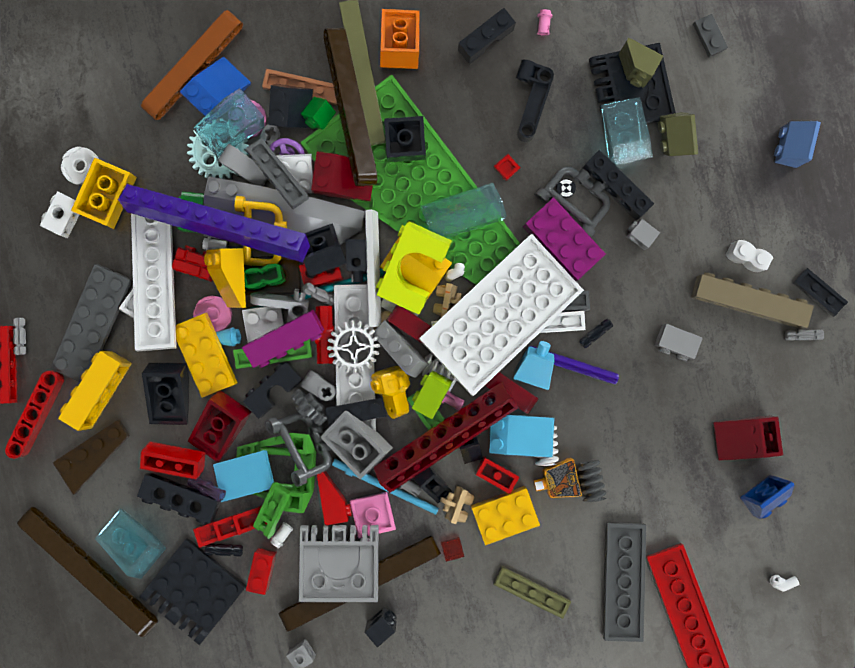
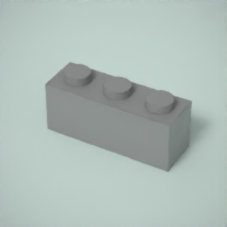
[372,320,429,378]

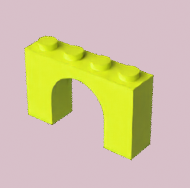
[376,221,452,314]

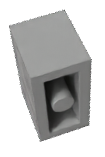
[654,324,703,362]

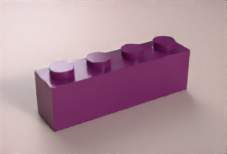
[242,309,324,368]

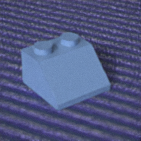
[774,121,821,168]

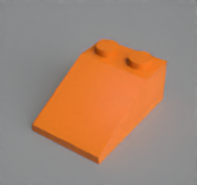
[380,9,419,69]

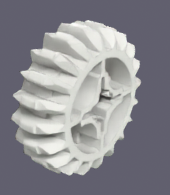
[327,320,380,373]

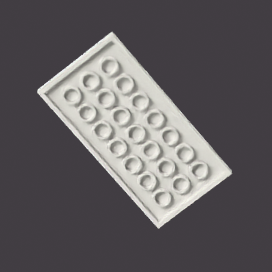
[419,234,584,396]

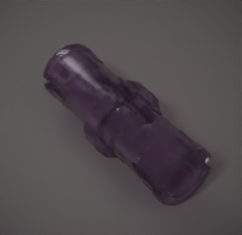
[187,477,226,502]

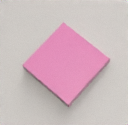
[350,491,396,539]

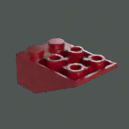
[713,415,783,460]

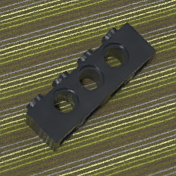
[583,150,655,220]
[137,472,221,524]

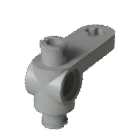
[250,289,309,322]

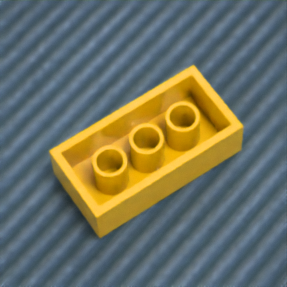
[58,351,132,431]

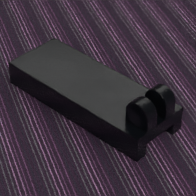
[793,268,848,317]

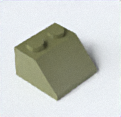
[619,37,663,88]
[658,112,698,156]

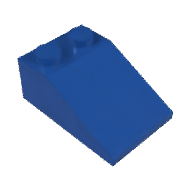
[180,57,251,124]
[740,475,795,519]

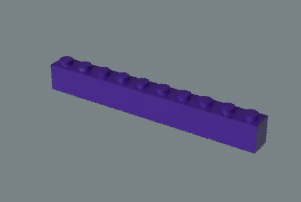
[118,184,310,263]

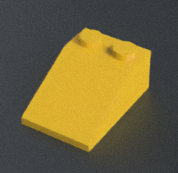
[204,248,246,308]

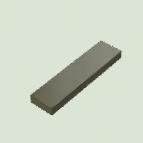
[493,566,571,619]

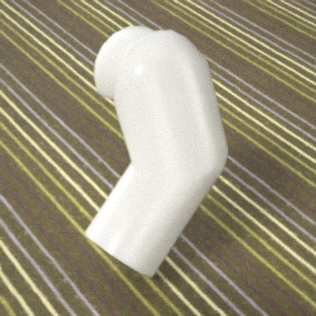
[770,575,800,592]

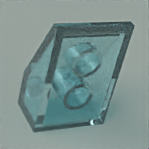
[193,88,264,158]
[601,97,653,165]
[95,509,166,579]

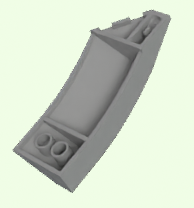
[204,176,365,245]

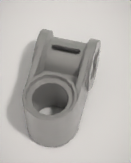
[300,369,336,401]

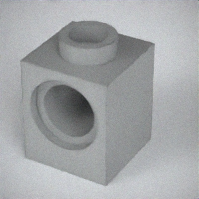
[627,219,660,250]
[286,638,316,668]

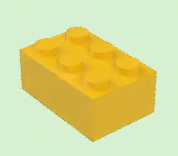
[71,157,137,229]
[471,486,540,545]

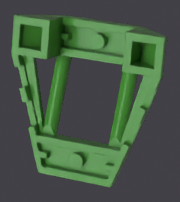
[237,433,316,513]

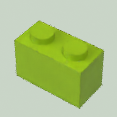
[412,370,453,419]

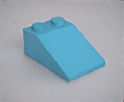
[489,414,554,457]

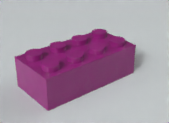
[523,197,606,281]

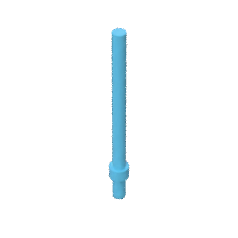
[332,459,439,515]

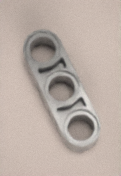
[218,144,268,186]

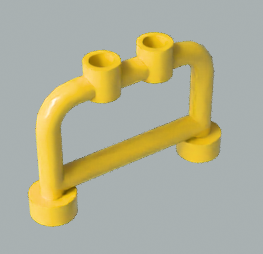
[234,196,287,267]

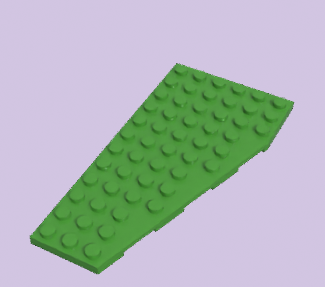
[301,75,520,286]

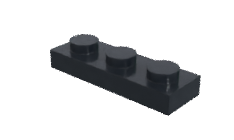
[326,397,386,427]

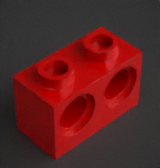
[299,262,343,287]

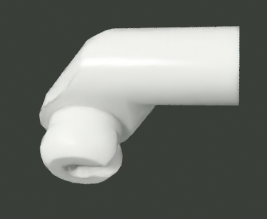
[444,263,465,282]

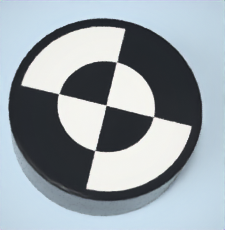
[556,179,576,199]

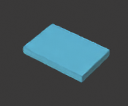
[213,450,274,502]

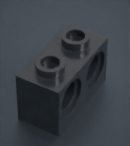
[364,607,397,648]

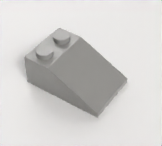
[320,411,393,479]

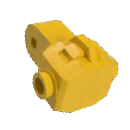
[370,366,410,419]

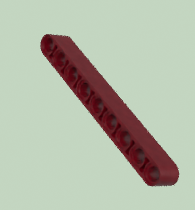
[386,305,538,414]

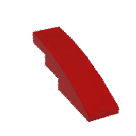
[193,505,268,548]

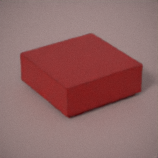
[493,154,521,181]

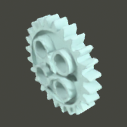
[187,119,249,180]

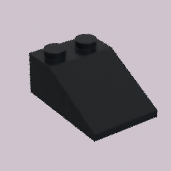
[142,363,189,425]

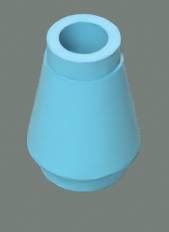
[216,327,241,346]

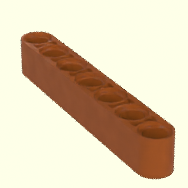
[141,10,243,120]

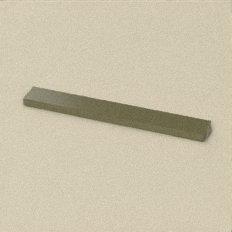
[339,0,386,146]

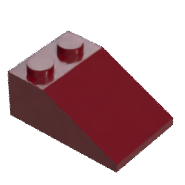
[311,151,376,202]
[187,390,252,463]

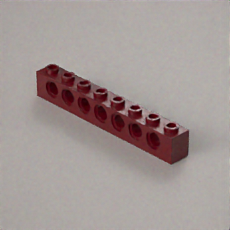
[373,382,519,493]

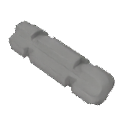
[302,283,334,306]
[13,318,26,355]
[785,330,824,340]

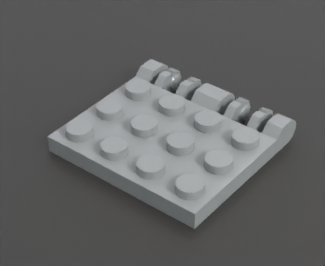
[299,525,379,602]

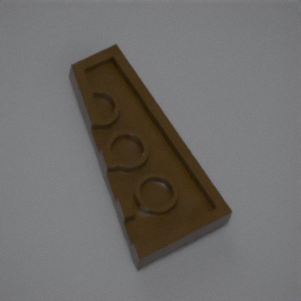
[53,420,130,495]

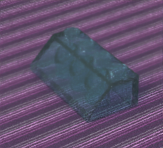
[420,183,507,238]

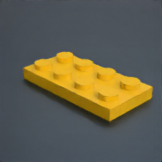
[176,312,238,398]

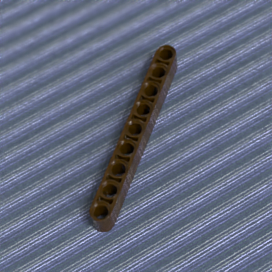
[323,28,377,187]
[17,507,158,637]
[278,536,441,632]

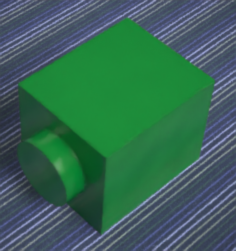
[301,97,336,130]

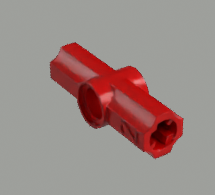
[315,306,335,364]

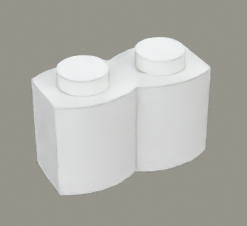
[726,240,773,272]

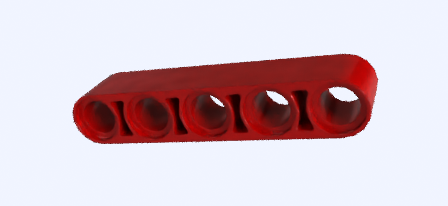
[5,371,64,459]

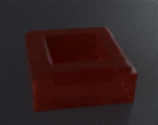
[441,537,465,562]

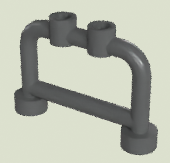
[534,167,610,238]
[265,413,331,487]

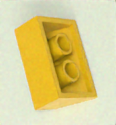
[380,237,452,299]

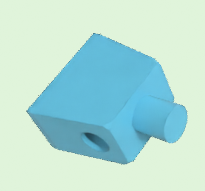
[514,341,554,390]

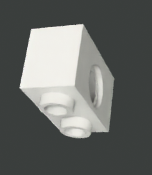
[40,191,80,238]

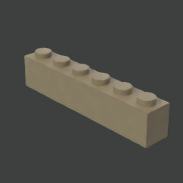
[691,272,814,329]

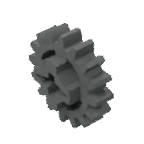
[291,389,327,426]

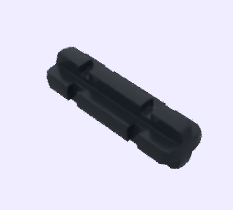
[579,319,613,348]
[205,544,243,557]

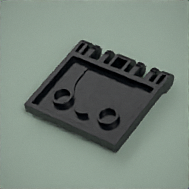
[589,43,676,133]
[140,538,247,646]

